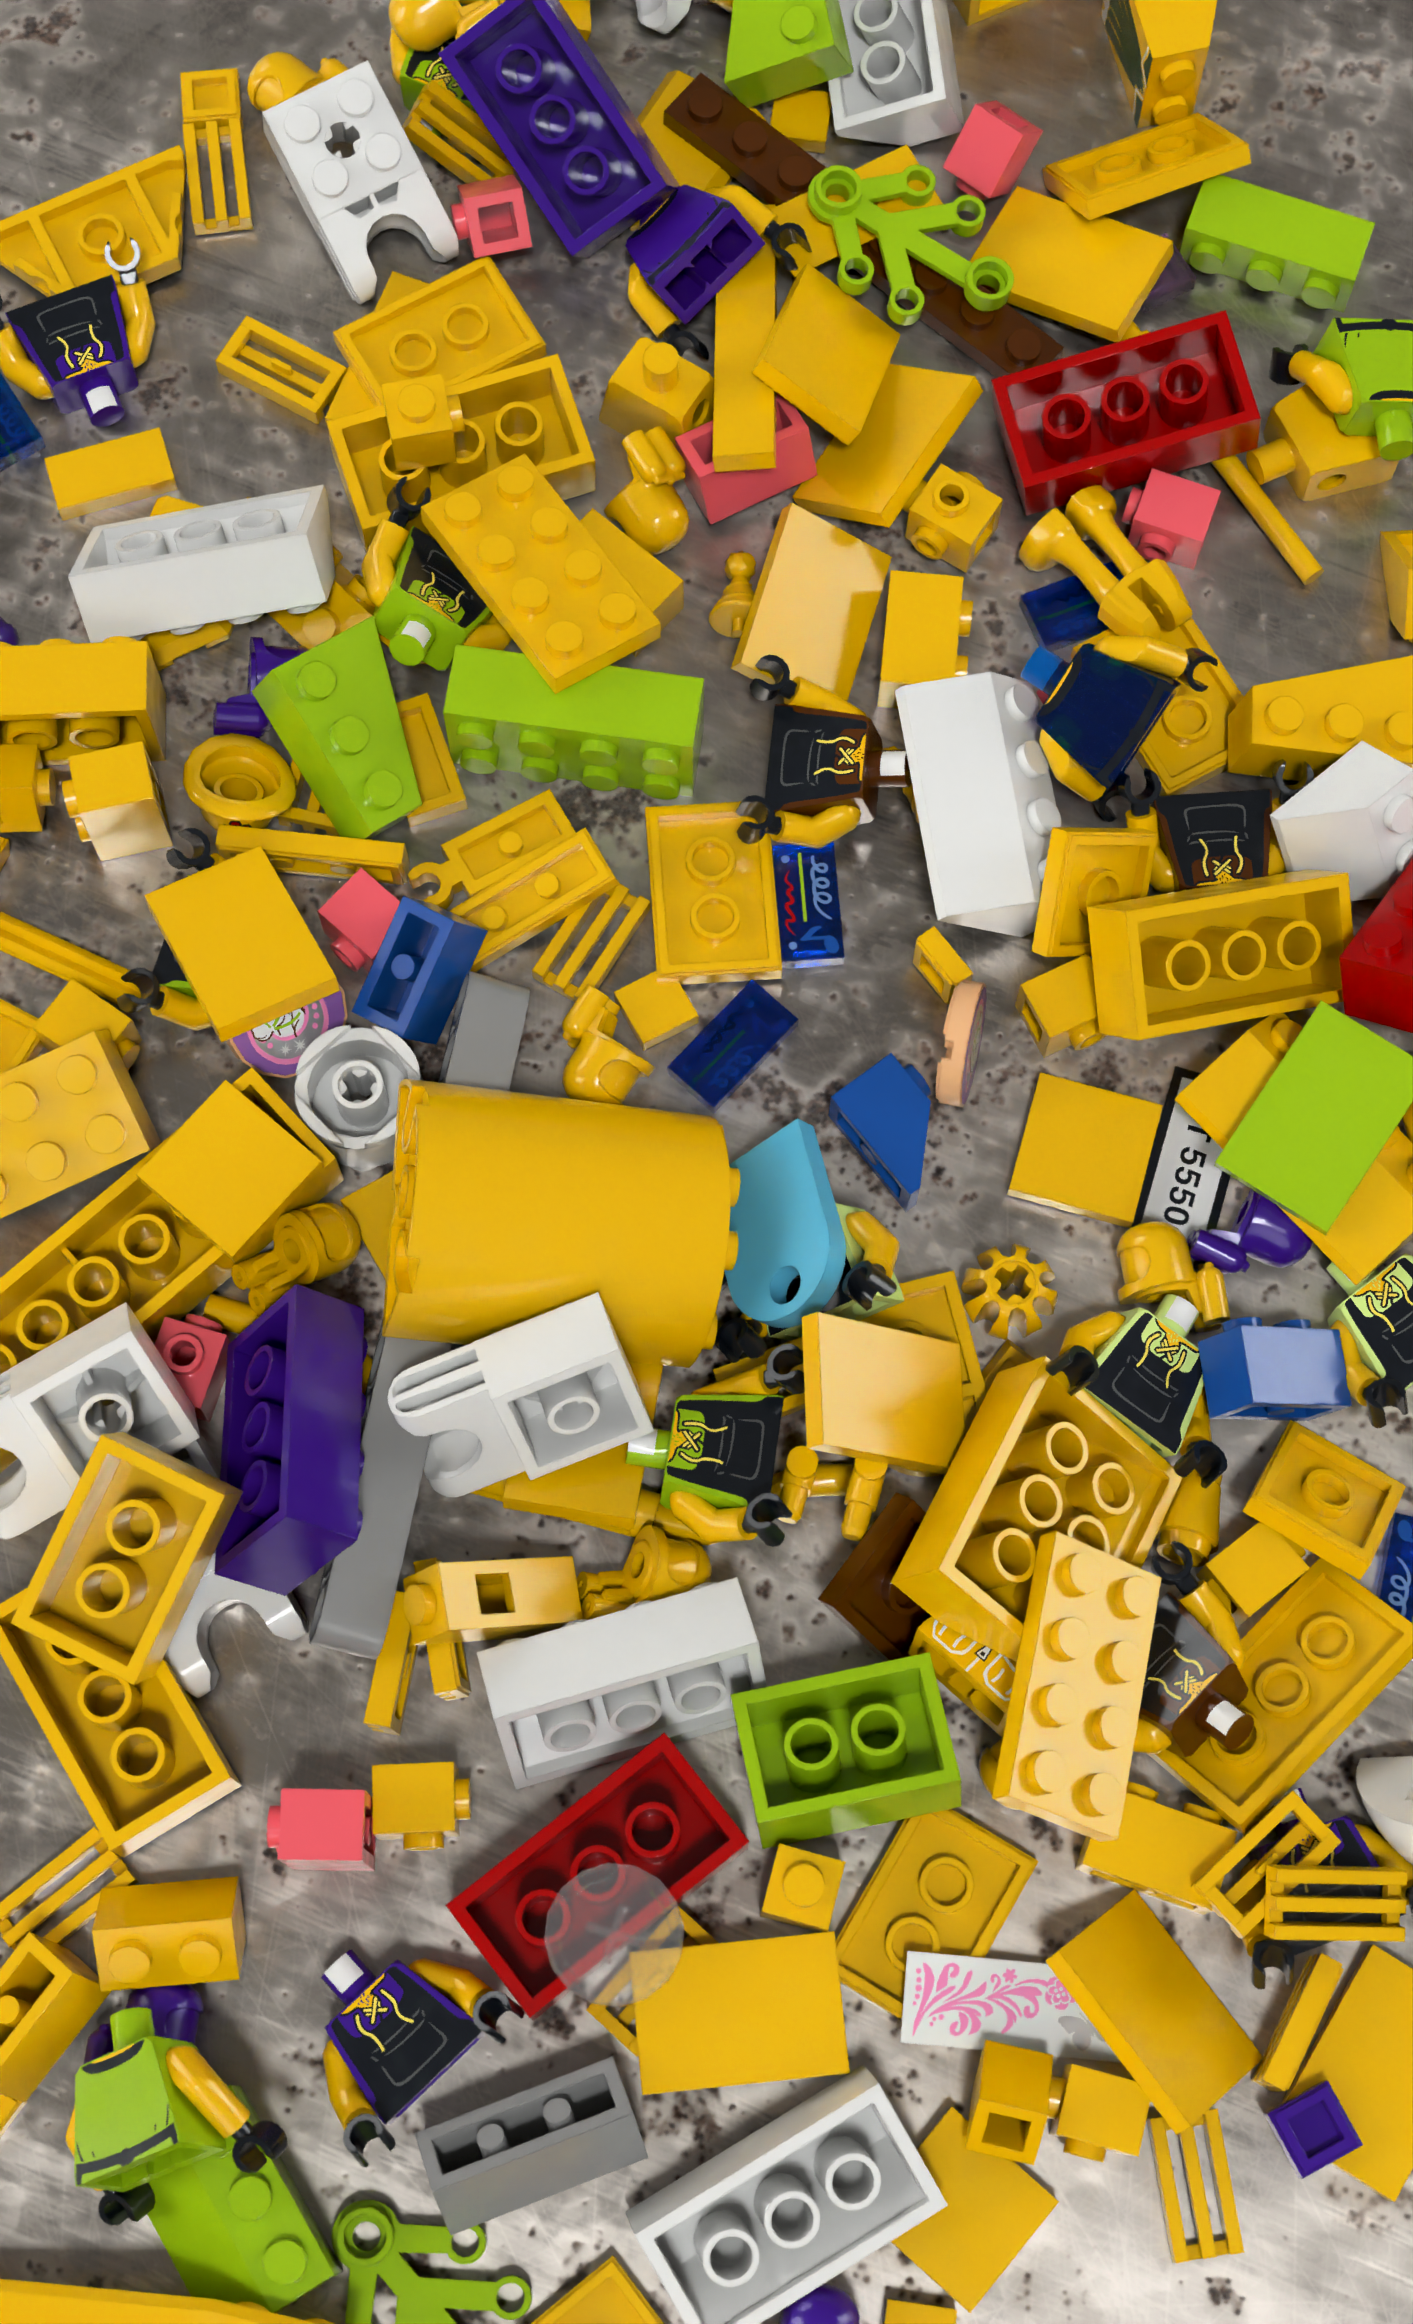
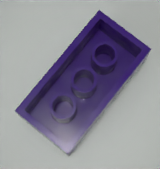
[438,0,680,258]
[214,1284,368,1596]

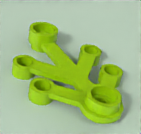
[807,165,1014,326]
[331,2200,533,2324]

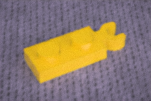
[408,789,576,909]

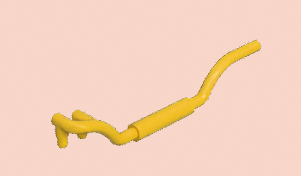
[203,1294,888,1546]

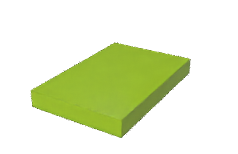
[1214,1000,1413,1236]

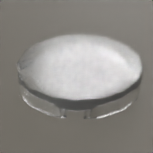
[544,1863,684,2007]

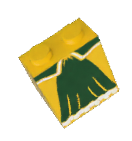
[1101,0,1217,128]

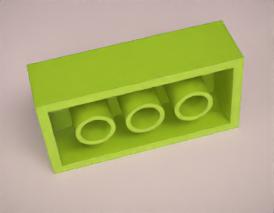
[443,644,704,800]

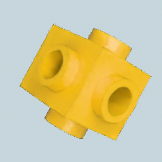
[903,464,1003,573]

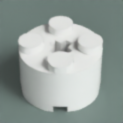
[294,1025,423,1172]

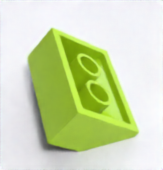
[147,2085,343,2314]

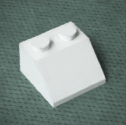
[1270,741,1413,901]

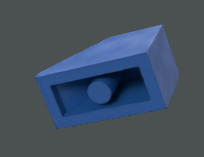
[828,1053,931,1212]

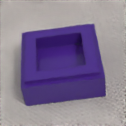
[1264,2080,1363,2179]

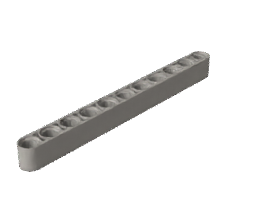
[309,971,530,1660]

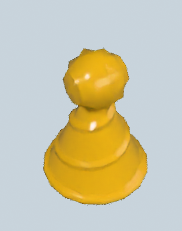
[709,550,756,638]

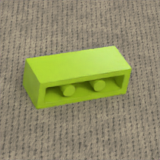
[1177,174,1375,313]

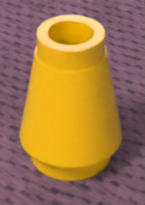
[1155,1469,1222,1567]

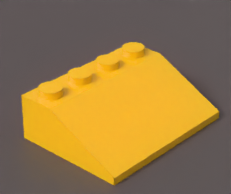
[891,1356,1183,1662]

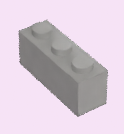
[415,2056,648,2235]

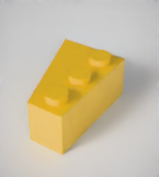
[1228,655,1413,781]

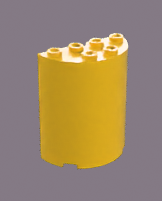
[382,1078,741,1368]

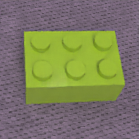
[731,1652,961,1849]

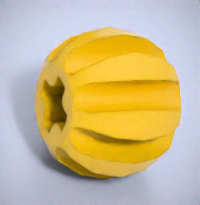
[961,1244,1058,1340]

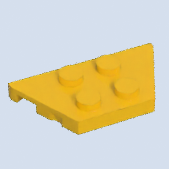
[0,144,186,297]

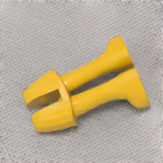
[1019,485,1193,640]

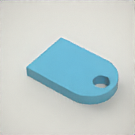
[724,1118,846,1328]

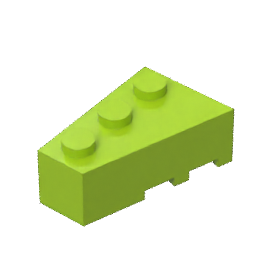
[724,0,854,108]
[251,615,422,840]

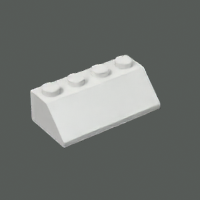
[828,0,964,147]
[68,485,335,643]
[895,671,1061,937]
[477,1577,767,1790]
[625,2065,948,2324]

